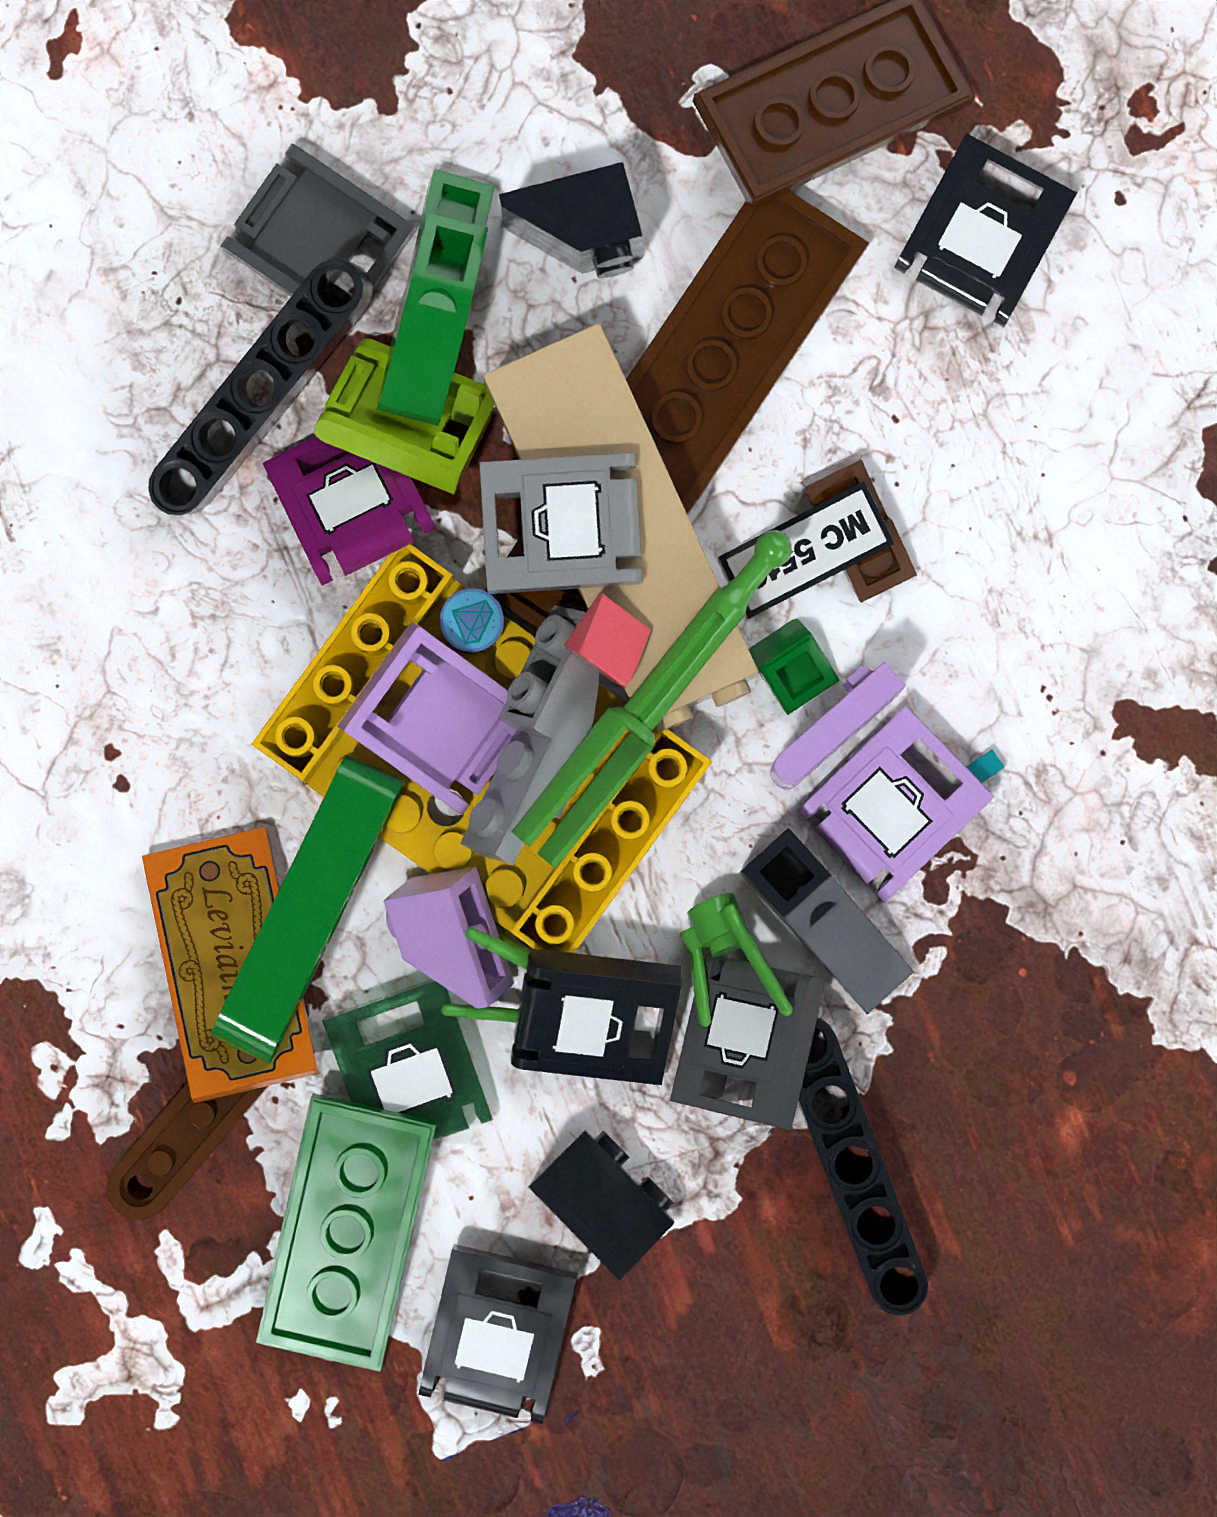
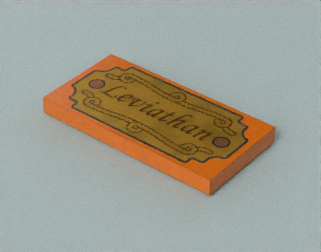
[142,827,320,1103]

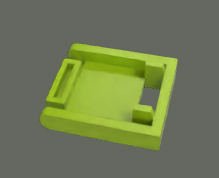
[314,339,496,494]

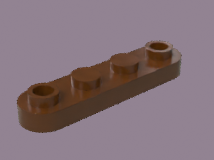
[107,1082,270,1220]

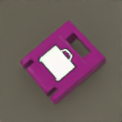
[262,436,436,586]

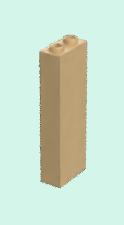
[483,323,758,733]

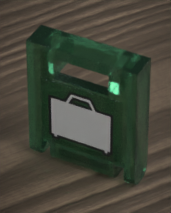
[322,979,494,1141]

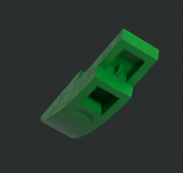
[376,169,495,426]

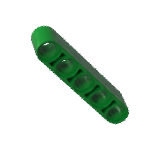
[210,754,405,1064]

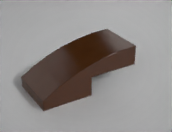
[800,455,917,603]

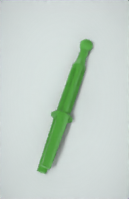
[511,530,792,868]

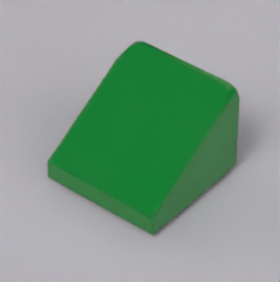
[748,618,840,715]

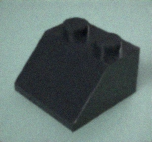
[499,162,643,278]
[528,1129,675,1281]

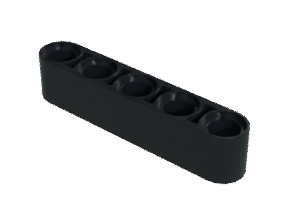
[148,259,373,516]
[798,1018,929,1316]

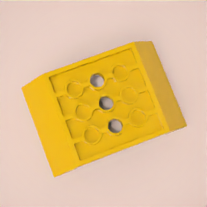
[251,544,713,953]

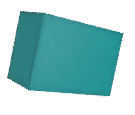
[966,749,1005,783]

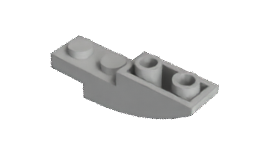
[460,605,600,865]

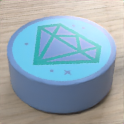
[440,588,504,654]

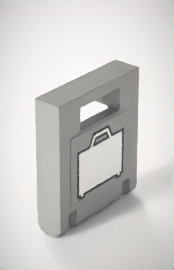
[480,453,643,594]

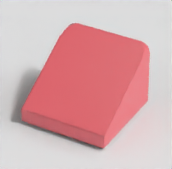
[563,593,651,688]

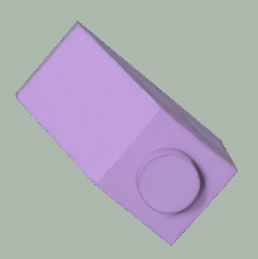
[383,866,514,1009]

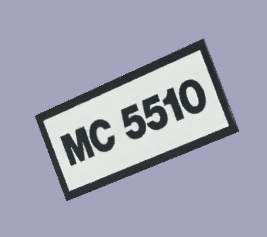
[719,481,895,619]

